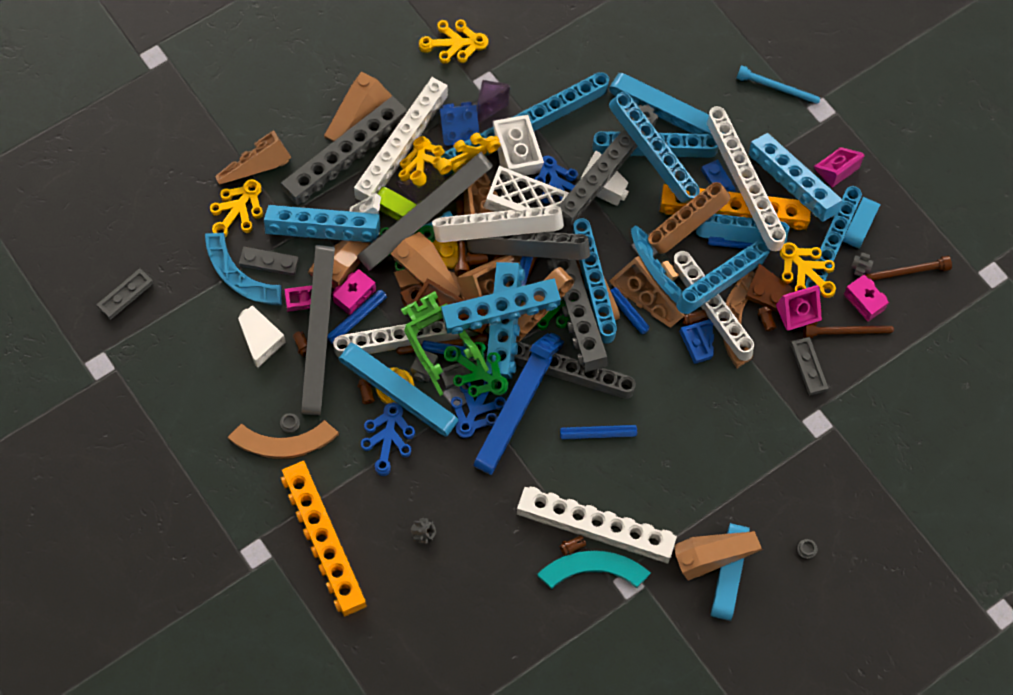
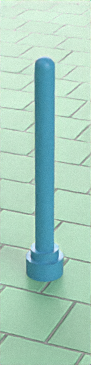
[736,65,820,104]

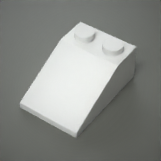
[493,115,544,178]

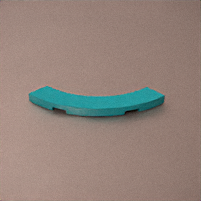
[537,551,651,590]

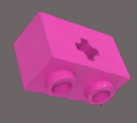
[333,269,376,315]
[844,274,889,322]
[285,286,312,312]

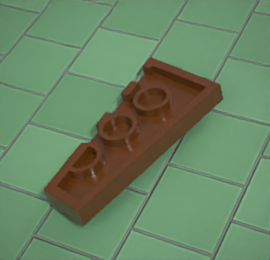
[745,264,822,325]
[412,278,490,334]

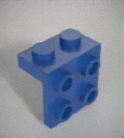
[439,102,479,145]

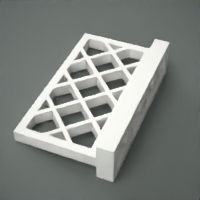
[483,166,568,233]

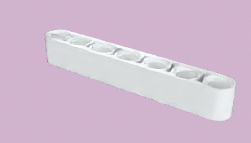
[432,206,564,242]
[674,251,754,361]

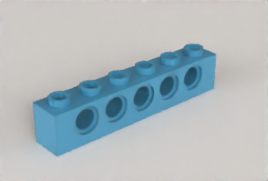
[748,133,843,222]
[264,205,380,243]
[486,262,525,379]
[441,278,561,335]

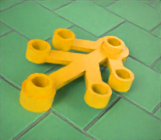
[419,20,488,64]
[436,133,501,175]
[398,136,445,186]
[210,179,263,237]
[780,243,836,298]

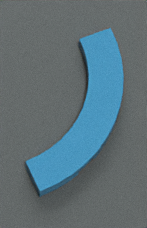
[631,225,683,304]
[205,233,282,305]

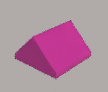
[814,147,864,188]
[776,285,822,331]

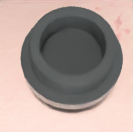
[280,413,300,433]
[797,539,817,559]

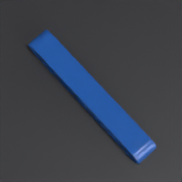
[473,352,553,475]

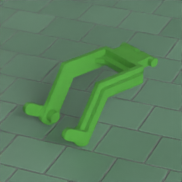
[401,291,489,396]

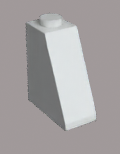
[580,151,629,206]
[238,306,286,367]

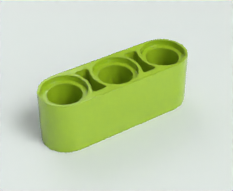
[377,187,417,221]

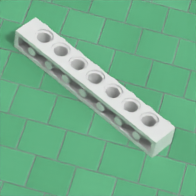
[354,77,448,201]
[517,487,677,564]

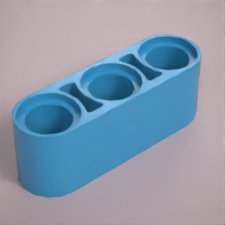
[843,197,880,249]

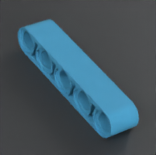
[696,214,790,244]
[711,523,750,621]

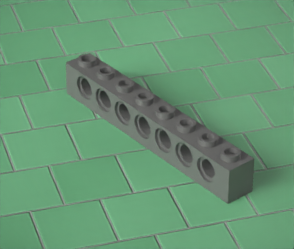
[281,96,407,206]
[559,105,658,228]
[547,231,608,372]

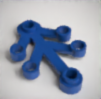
[535,156,578,204]
[451,380,506,438]
[361,402,415,476]

